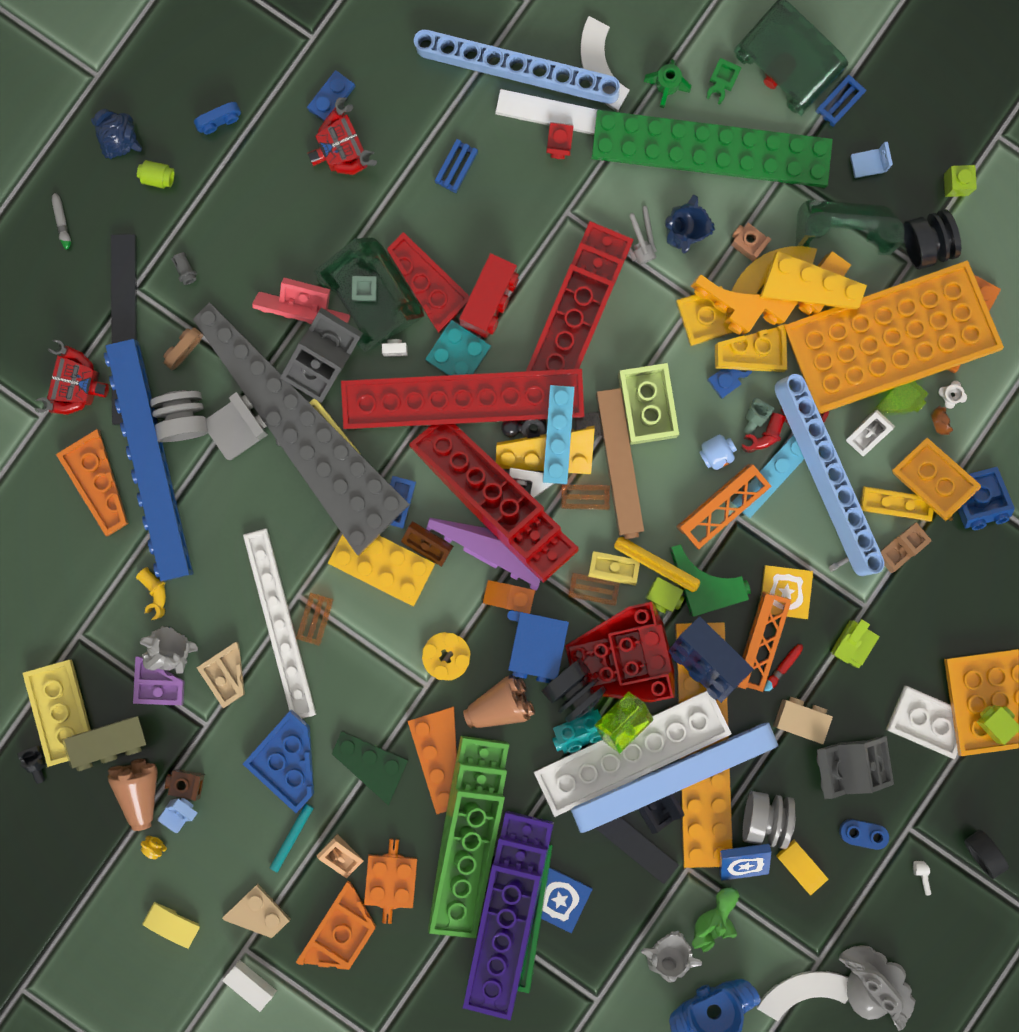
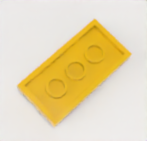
[328,534,435,607]

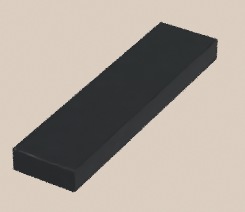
[595,817,679,884]

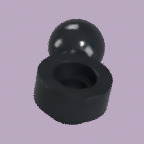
[501,419,546,438]

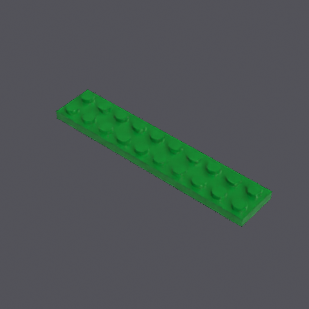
[591,110,833,188]

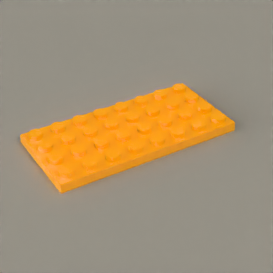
[784,260,1004,414]

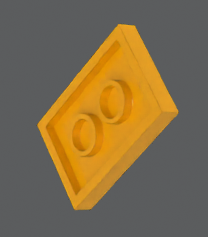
[892,438,981,521]

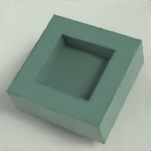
[352,276,377,302]

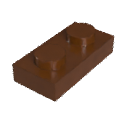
[401,521,454,567]

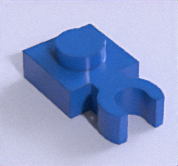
[707,369,752,399]

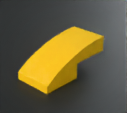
[776,840,829,896]

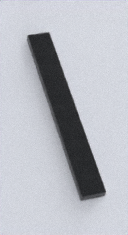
[111,234,137,425]

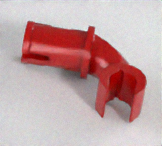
[741,413,786,453]

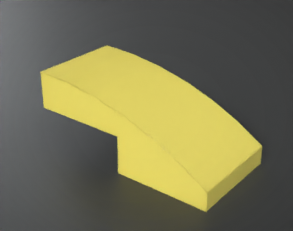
[142,902,200,949]

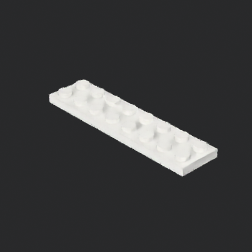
[534,691,732,817]

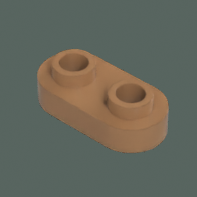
[163,328,203,370]

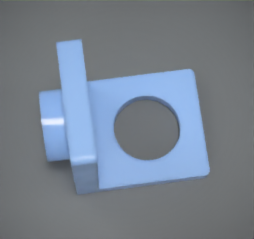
[850,142,893,178]

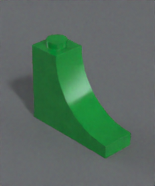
[669,544,751,617]

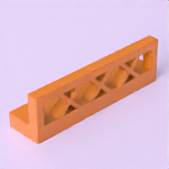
[676,464,772,549]
[738,591,792,692]

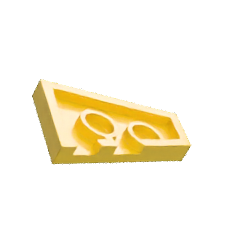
[715,324,787,372]

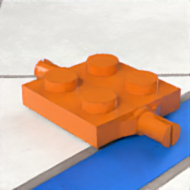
[364,839,417,924]

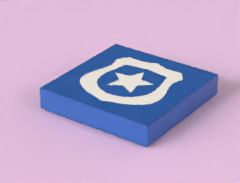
[719,844,771,881]
[542,867,592,933]

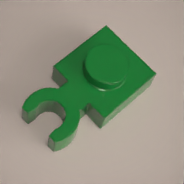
[706,58,742,104]

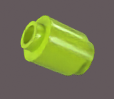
[137,160,175,189]

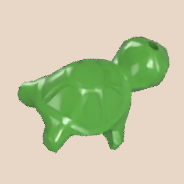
[692,887,739,952]

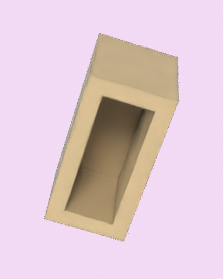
[773,697,833,744]

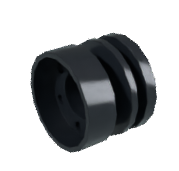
[903,209,962,270]
[542,658,607,723]

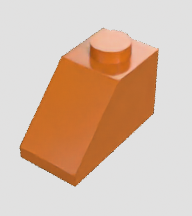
[483,580,535,614]

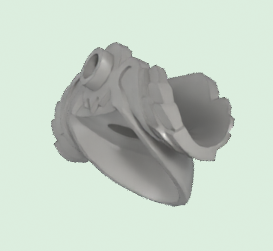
[839,945,916,1031]

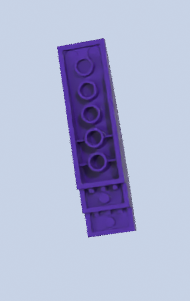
[463,811,554,1020]

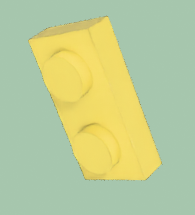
[588,551,640,586]

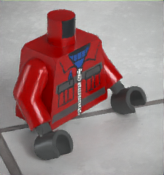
[307,97,377,175]
[35,339,109,415]

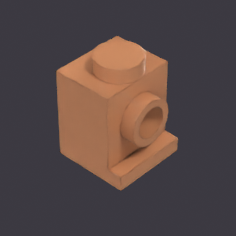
[731,223,771,262]

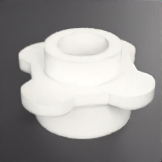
[938,381,967,409]

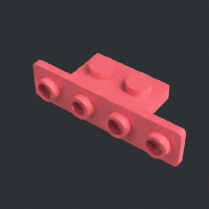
[252,278,350,324]

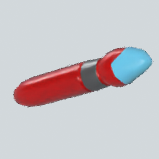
[764,644,803,691]

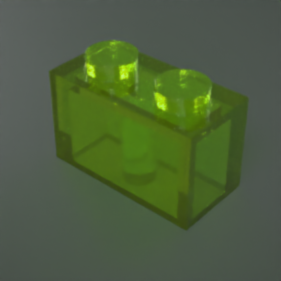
[594,692,654,754]

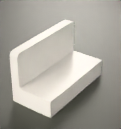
[223,960,277,1012]

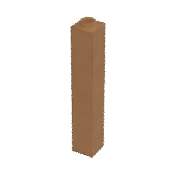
[596,388,644,539]

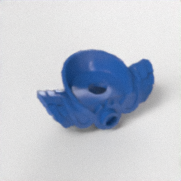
[669,979,761,1032]

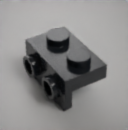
[638,794,685,834]

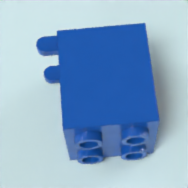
[507,610,569,683]

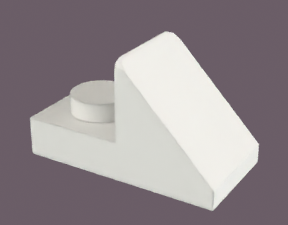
[509,468,554,498]

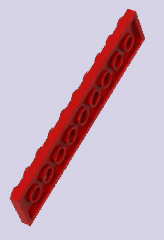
[341,369,584,429]

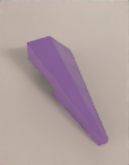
[426,518,540,591]

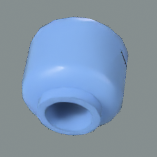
[699,434,737,470]

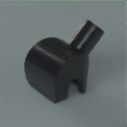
[17,746,46,784]

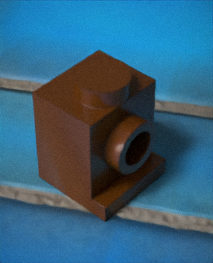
[165,769,205,801]

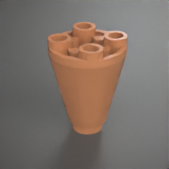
[463,675,535,728]
[107,759,158,831]

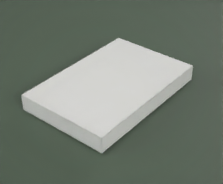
[886,685,958,759]

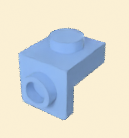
[158,798,197,833]

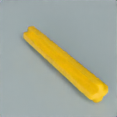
[614,537,701,592]

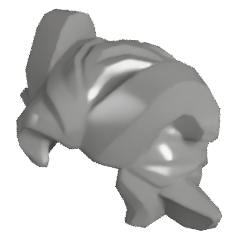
[140,626,198,673]
[641,931,702,982]

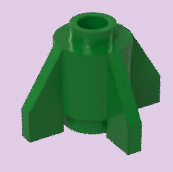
[644,59,692,108]

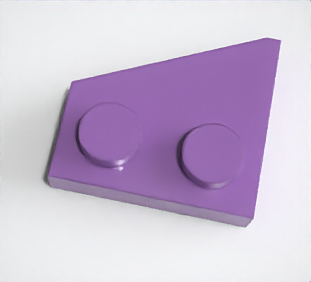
[133,656,185,705]

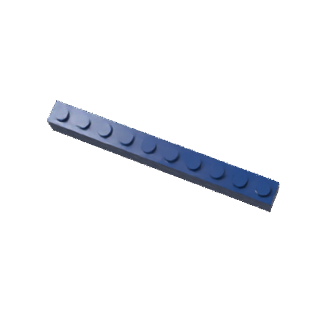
[104,339,193,581]

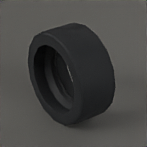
[964,830,1009,879]

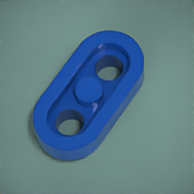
[194,102,241,134]
[839,819,889,850]

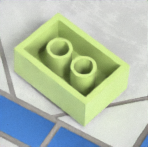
[618,363,679,445]

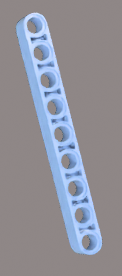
[414,30,620,104]
[775,374,884,576]
[571,722,778,833]

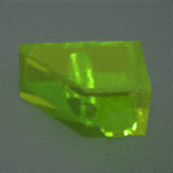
[871,381,929,416]

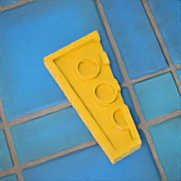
[760,251,867,309]
[496,426,595,474]

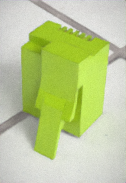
[831,619,880,668]

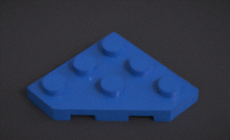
[243,710,314,813]

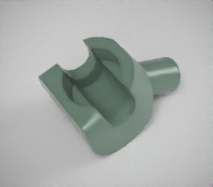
[744,398,774,434]

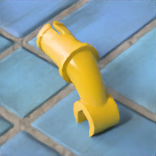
[136,567,166,620]

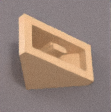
[317,834,363,878]

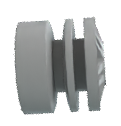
[150,390,208,442]
[743,791,796,849]

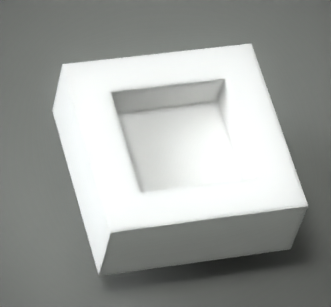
[382,339,408,357]

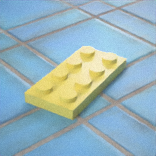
[23,659,91,767]

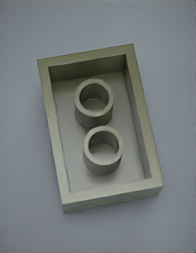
[62,716,146,771]

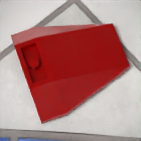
[565,601,675,702]

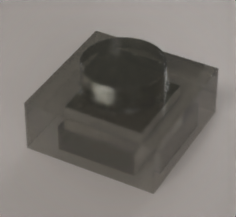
[575,412,602,437]

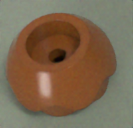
[931,406,953,435]

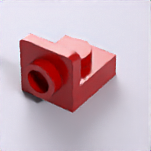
[546,122,574,159]

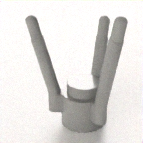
[615,206,657,265]

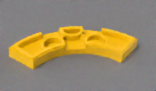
[731,246,817,294]

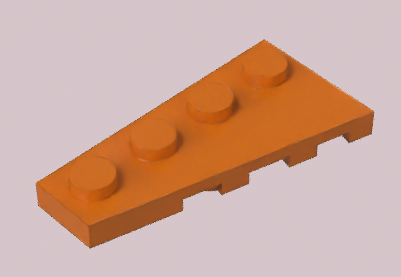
[408,706,457,815]

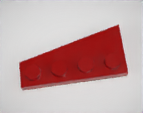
[387,232,470,334]

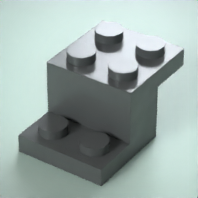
[280,308,363,403]
[817,736,894,799]

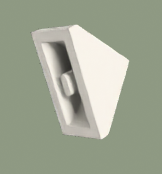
[846,410,895,457]

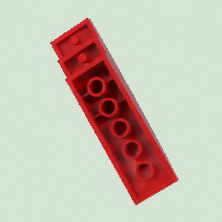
[526,221,634,371]
[409,424,578,583]

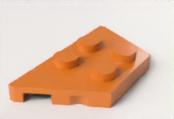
[296,881,376,970]

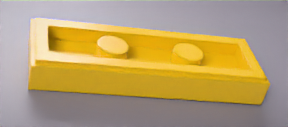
[860,486,933,522]

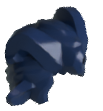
[91,109,142,159]
[665,195,715,254]

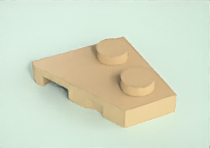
[197,642,245,708]
[222,884,291,938]

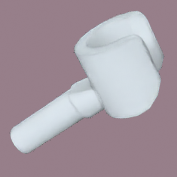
[913,861,931,895]

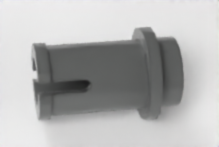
[171,252,197,285]

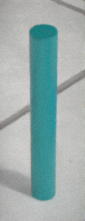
[269,803,314,872]

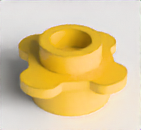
[141,836,167,859]

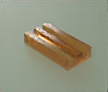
[561,484,610,510]
[568,573,620,606]
[296,593,334,646]

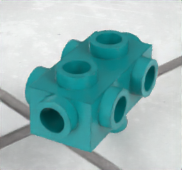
[552,707,611,754]

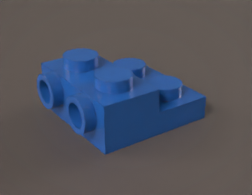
[958,467,1015,530]

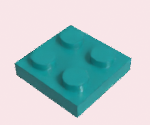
[425,320,491,375]

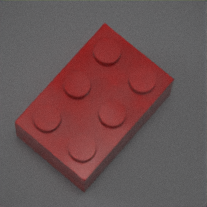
[459,253,519,339]

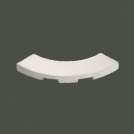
[581,16,629,112]
[756,971,848,1021]

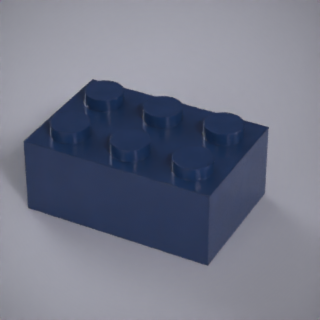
[669,616,754,703]

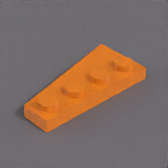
[56,429,128,536]

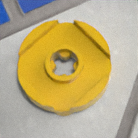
[422,632,470,681]

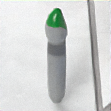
[52,193,71,250]

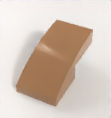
[880,522,932,573]

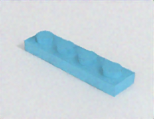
[543,385,574,484]
[731,434,804,518]

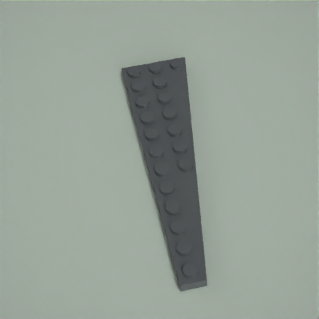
[193,302,410,556]

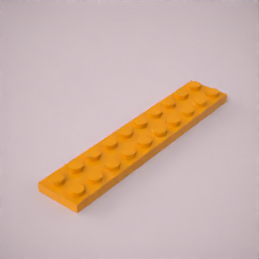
[675,622,732,868]

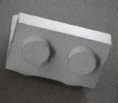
[206,392,268,460]

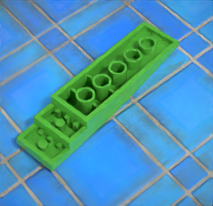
[428,736,509,938]

